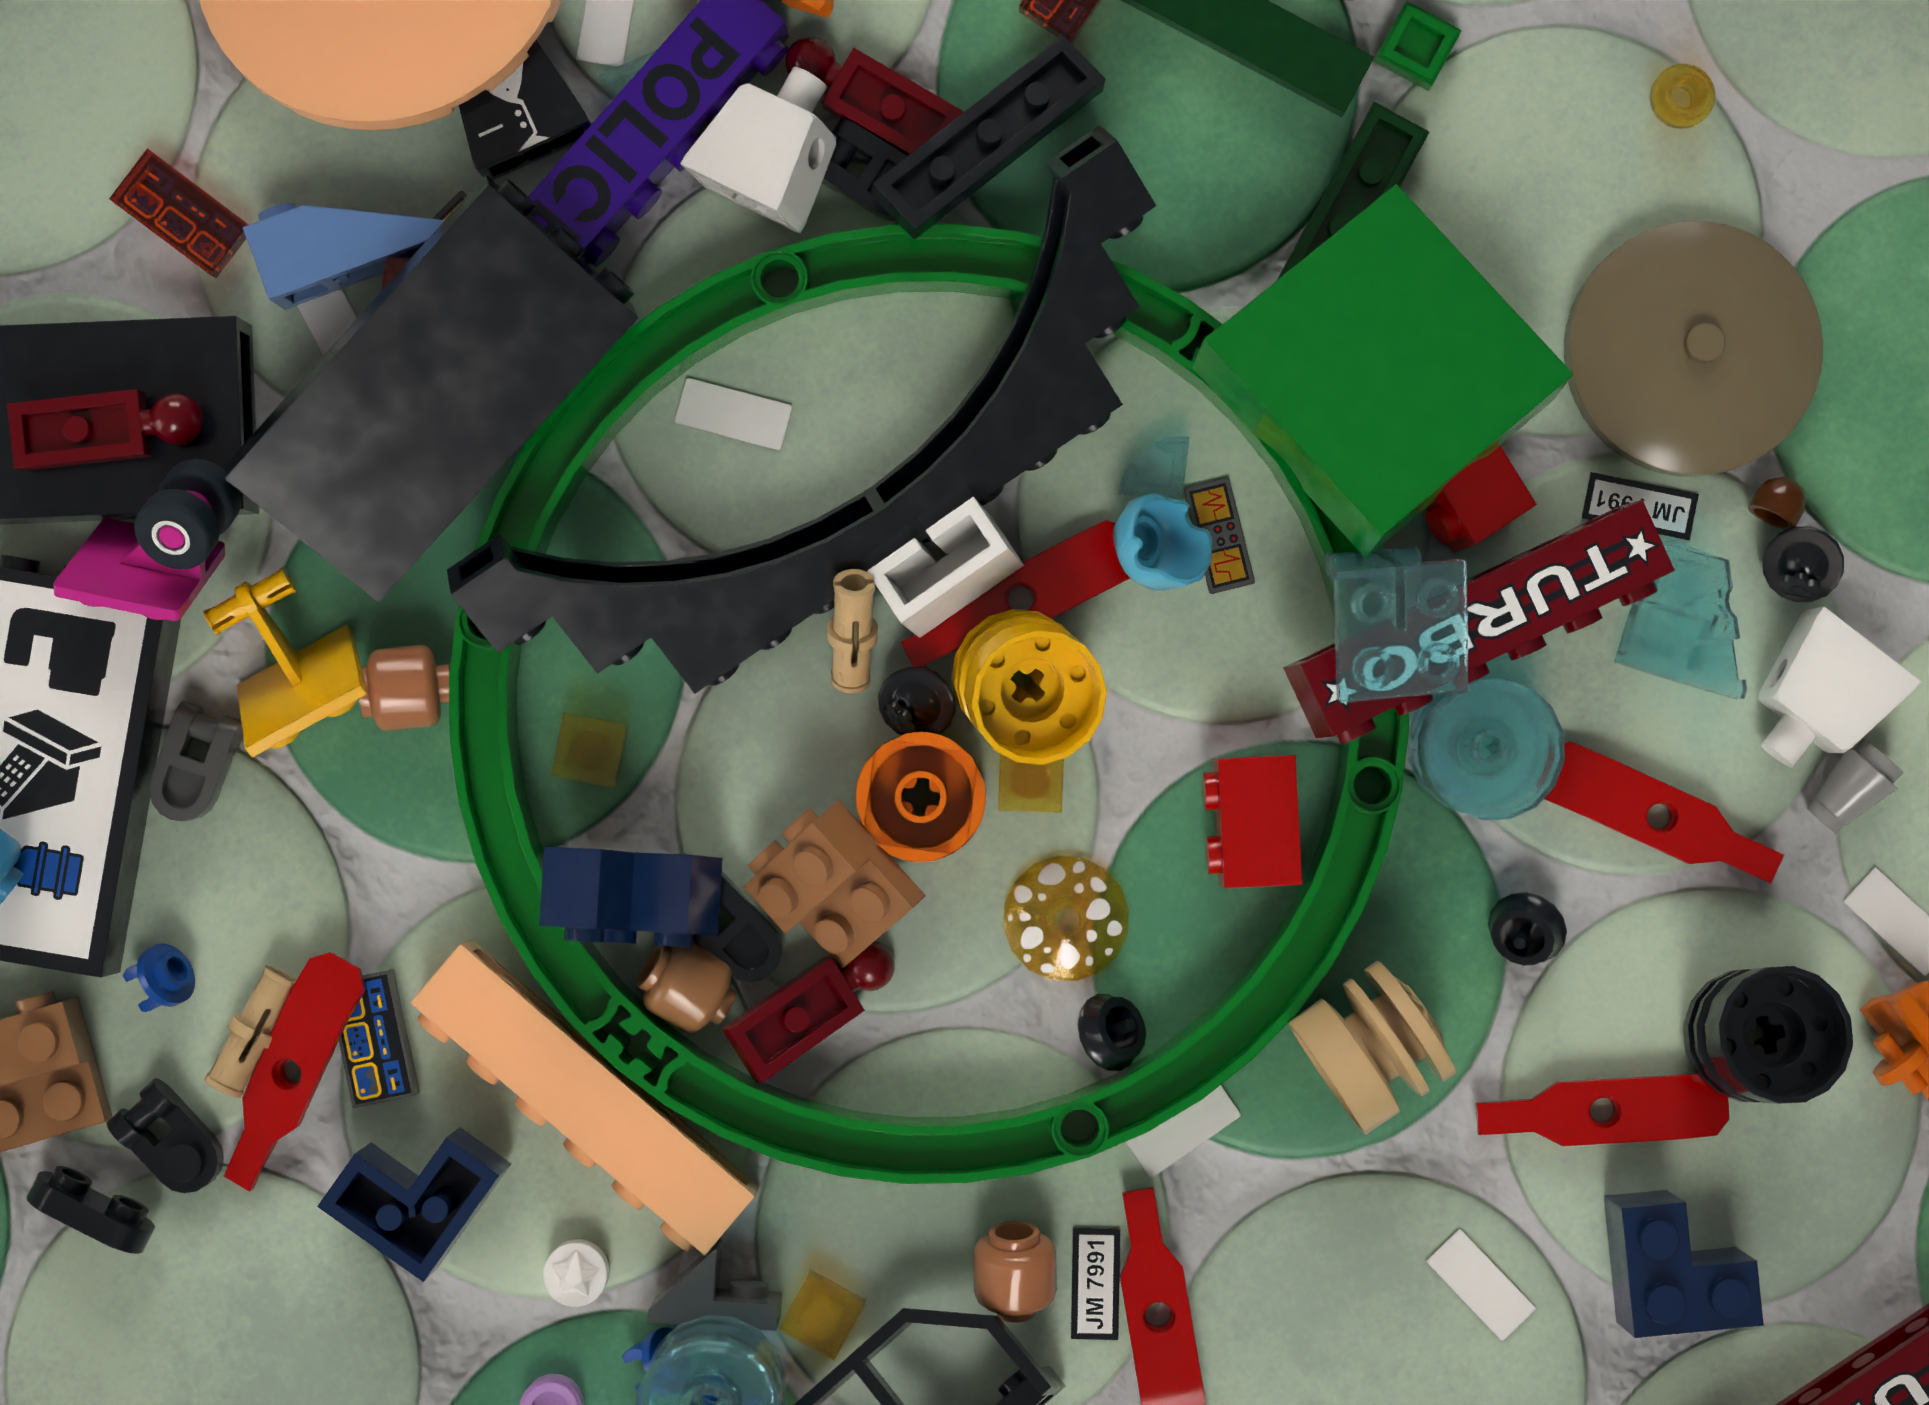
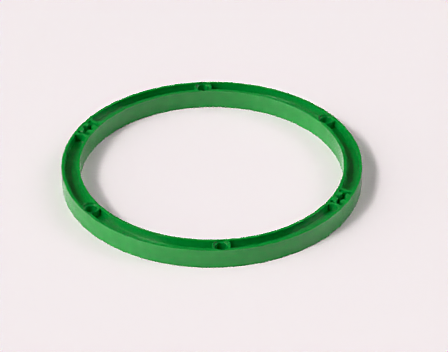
[449,224,1410,1184]

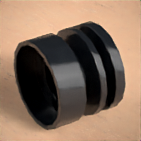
[1683,966,1853,1104]

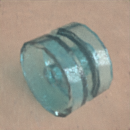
[1407,676,1565,820]
[636,1315,786,1405]

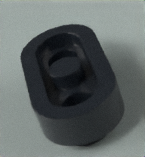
[26,1166,155,1254]

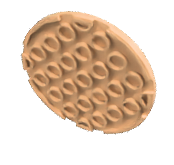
[199,0,562,130]

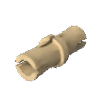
[827,569,878,694]
[204,965,297,1098]

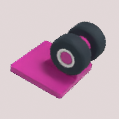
[53,459,241,621]

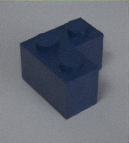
[539,847,723,947]
[317,1127,511,1282]
[1604,1190,1764,1338]

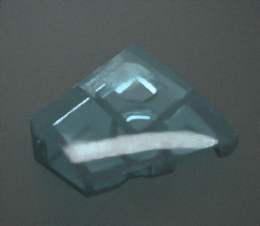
[1614,540,1747,700]

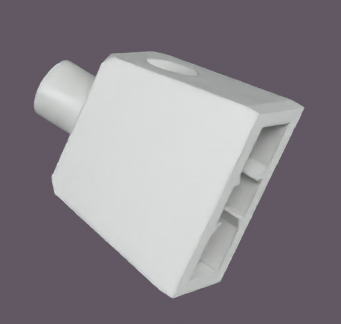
[680,67,836,234]
[1758,607,1921,768]

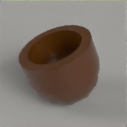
[1748,477,1806,530]

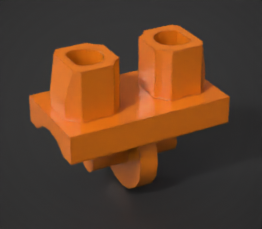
[1859,981,1929,1101]

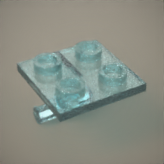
[1325,545,1468,703]

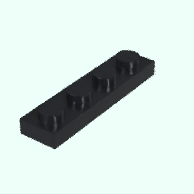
[872,35,1106,240]

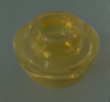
[1650,64,1715,129]

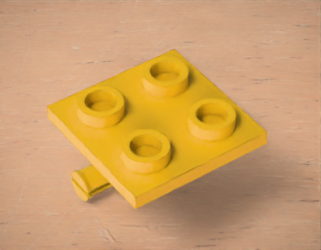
[203,567,367,758]

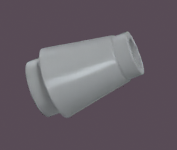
[1807,739,1904,834]

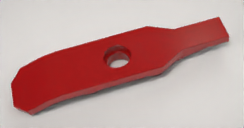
[901,520,1131,667]
[1537,741,1784,884]
[223,952,366,1192]
[1475,1073,1730,1146]
[1120,1187,1206,1405]

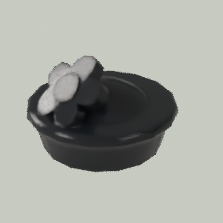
[1762,526,1844,602]
[878,667,956,735]
[1488,892,1567,966]
[1077,994,1146,1071]

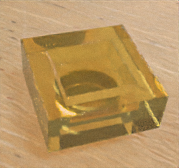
[551,713,629,788]
[998,754,1064,813]
[778,1269,866,1360]

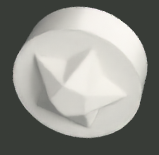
[543,1239,610,1307]

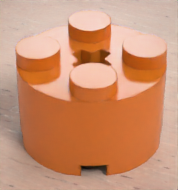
[856,732,986,862]

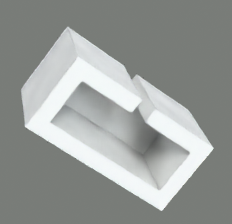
[867,497,1024,638]

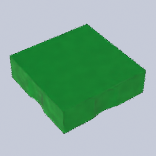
[1192,184,1574,558]

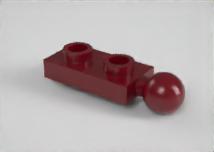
[785,36,964,156]
[7,389,204,471]
[721,941,895,1083]

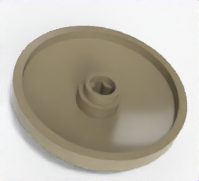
[1564,221,1823,477]

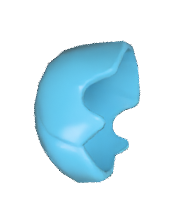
[1112,492,1213,591]

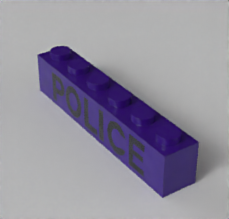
[528,0,789,267]

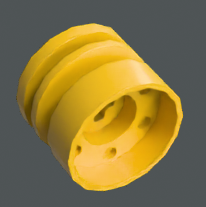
[951,609,1107,765]

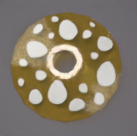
[1003,856,1129,981]

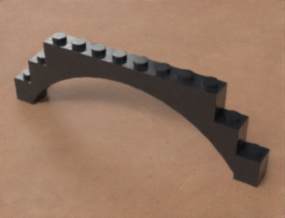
[447,125,1156,694]

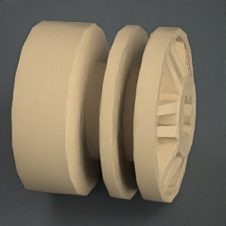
[1288,960,1456,1135]

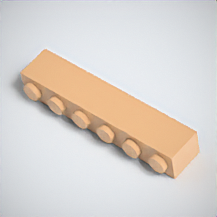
[410,939,759,1256]

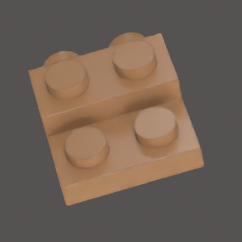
[743,799,926,969]
[0,991,113,1152]

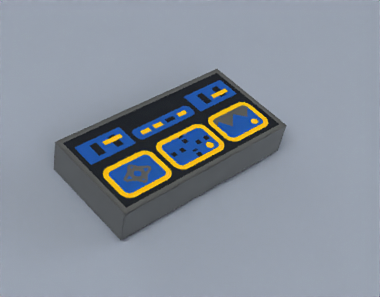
[339,969,420,1109]

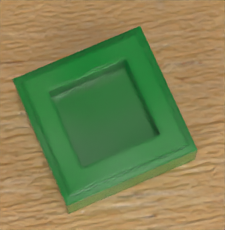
[1373,1,1462,91]

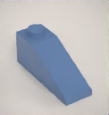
[243,203,445,310]

